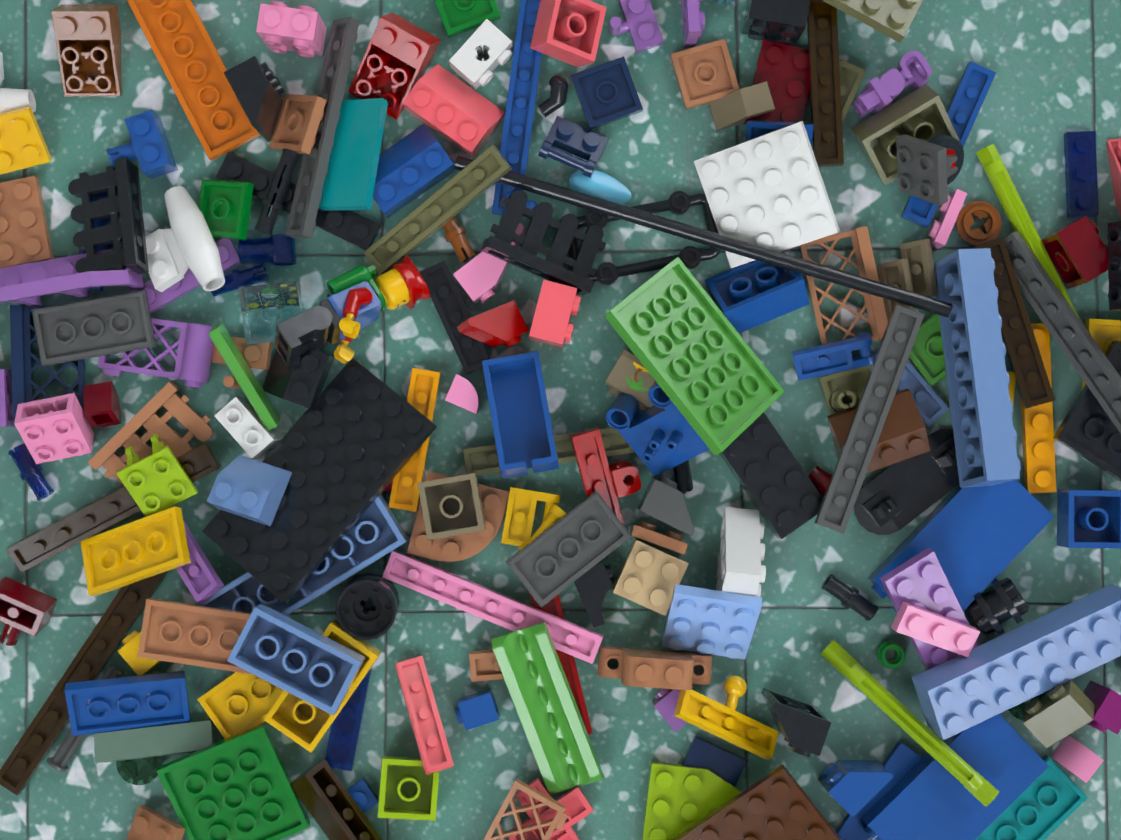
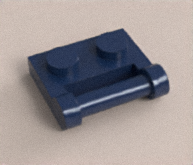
[538,116,609,178]

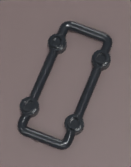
[568,191,721,286]

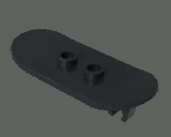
[854,428,960,535]

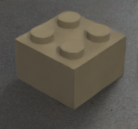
[418,473,486,540]

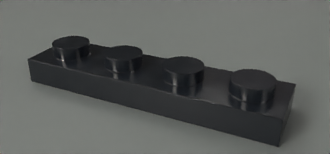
[420,260,490,375]

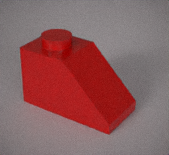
[457,300,529,348]

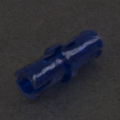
[211,264,269,297]
[8,444,54,501]

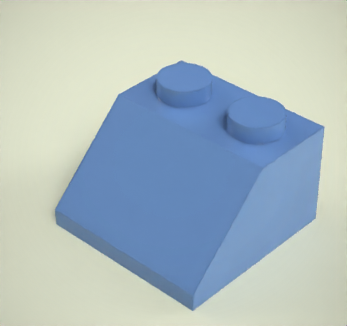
[207,455,292,527]

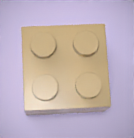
[612,538,689,616]

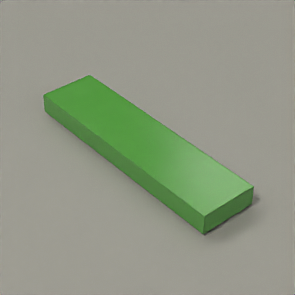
[208,322,281,431]

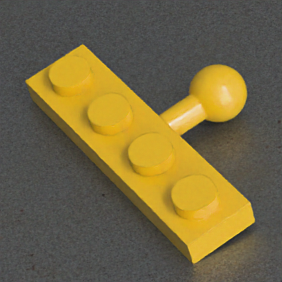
[674,675,778,760]

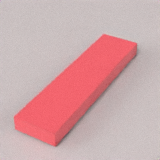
[395,656,454,775]

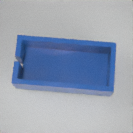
[482,351,559,479]

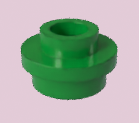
[877,640,906,669]

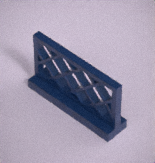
[10,305,86,420]

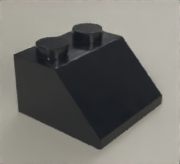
[262,349,334,409]

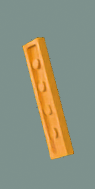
[389,368,441,512]

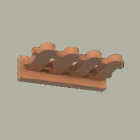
[87,380,213,485]

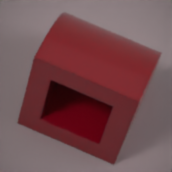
[83,381,121,429]

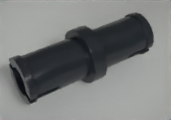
[822,574,878,621]

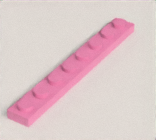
[382,550,604,664]

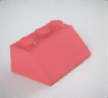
[402,64,505,159]

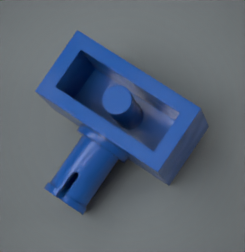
[106,110,178,179]

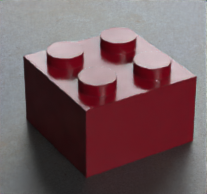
[1041,216,1108,289]

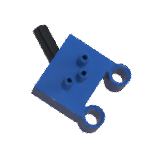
[606,381,710,494]

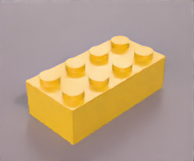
[263,619,382,753]

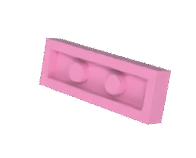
[891,601,980,657]

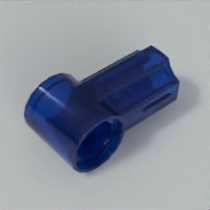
[238,234,296,266]

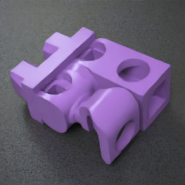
[852,51,932,118]

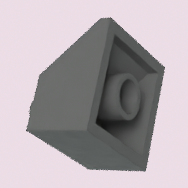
[637,476,695,536]

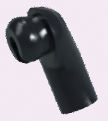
[538,75,568,118]

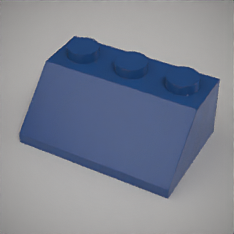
[373,124,456,218]
[705,251,809,334]

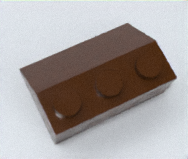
[827,388,930,473]

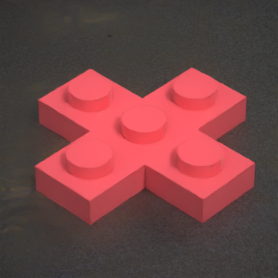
[508,777,594,840]

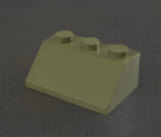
[851,84,960,186]

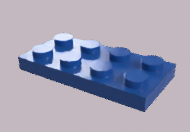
[65,671,190,736]

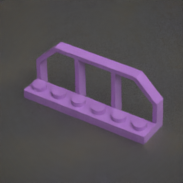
[0,248,144,306]

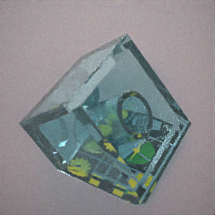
[238,282,303,345]

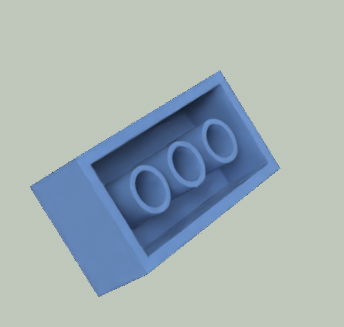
[227,604,366,716]

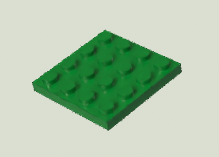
[156,723,310,840]

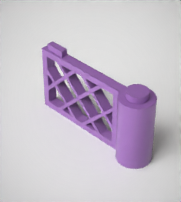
[98,318,214,388]

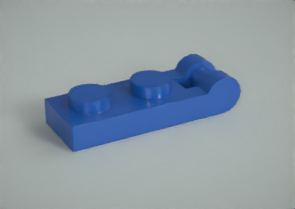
[792,333,875,381]

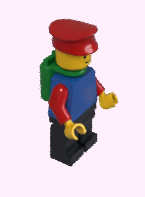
[274,256,430,369]

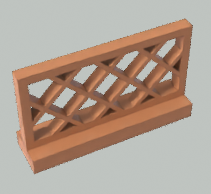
[800,226,888,345]

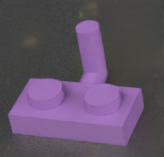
[609,0,664,53]

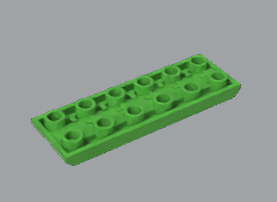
[491,621,604,794]

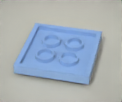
[661,584,762,660]

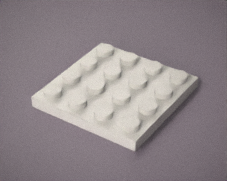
[694,121,840,268]

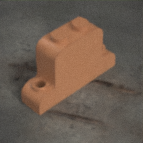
[597,645,712,690]

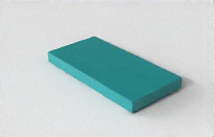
[318,98,388,211]
[975,755,1088,840]

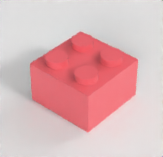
[530,0,607,67]
[529,280,581,348]

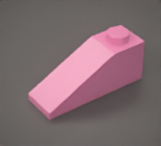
[453,223,525,304]

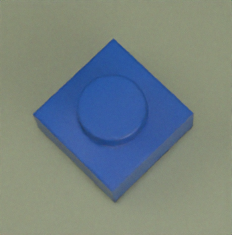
[347,777,379,813]

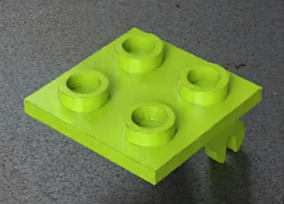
[116,433,198,517]

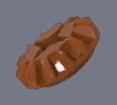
[955,201,1002,245]

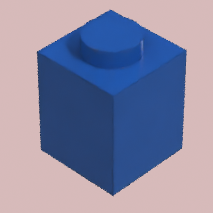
[455,688,500,731]

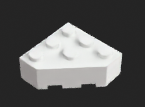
[716,507,766,597]

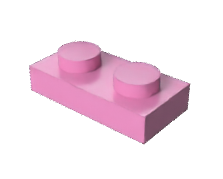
[928,189,967,249]

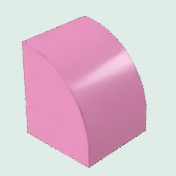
[445,374,480,415]
[1050,735,1104,783]

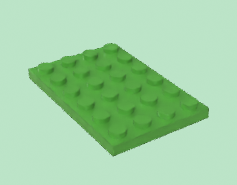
[604,257,785,456]

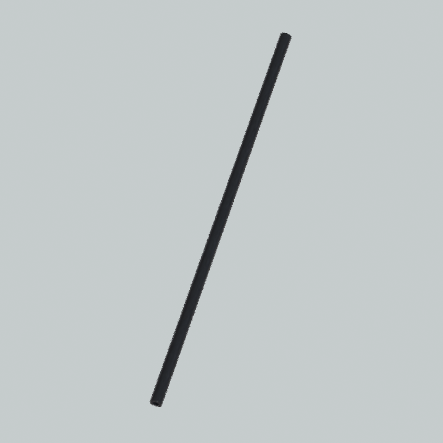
[454,156,953,318]

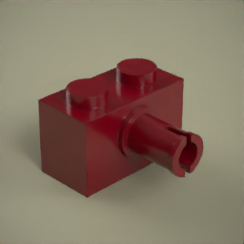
[0,576,58,646]

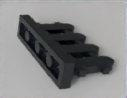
[68,157,149,275]
[480,190,606,295]

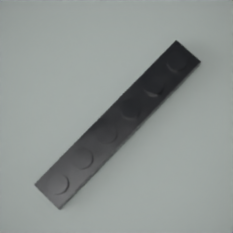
[216,152,381,251]

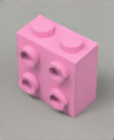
[256,1,327,58]
[14,393,94,464]

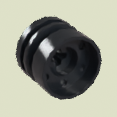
[335,572,400,640]

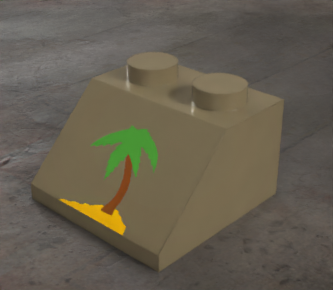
[604,350,655,412]

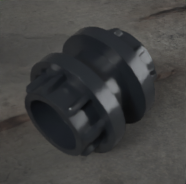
[967,577,1029,635]

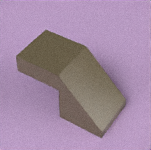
[709,82,775,131]

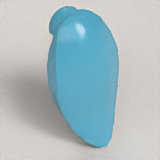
[568,170,631,204]

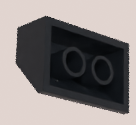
[224,56,285,143]
[762,688,832,757]

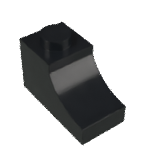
[574,560,616,628]

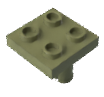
[818,364,873,415]

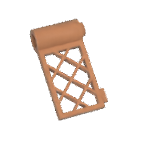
[483,778,569,840]

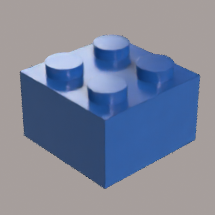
[1057,489,1121,549]

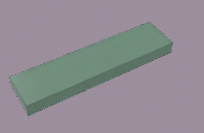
[94,720,213,764]

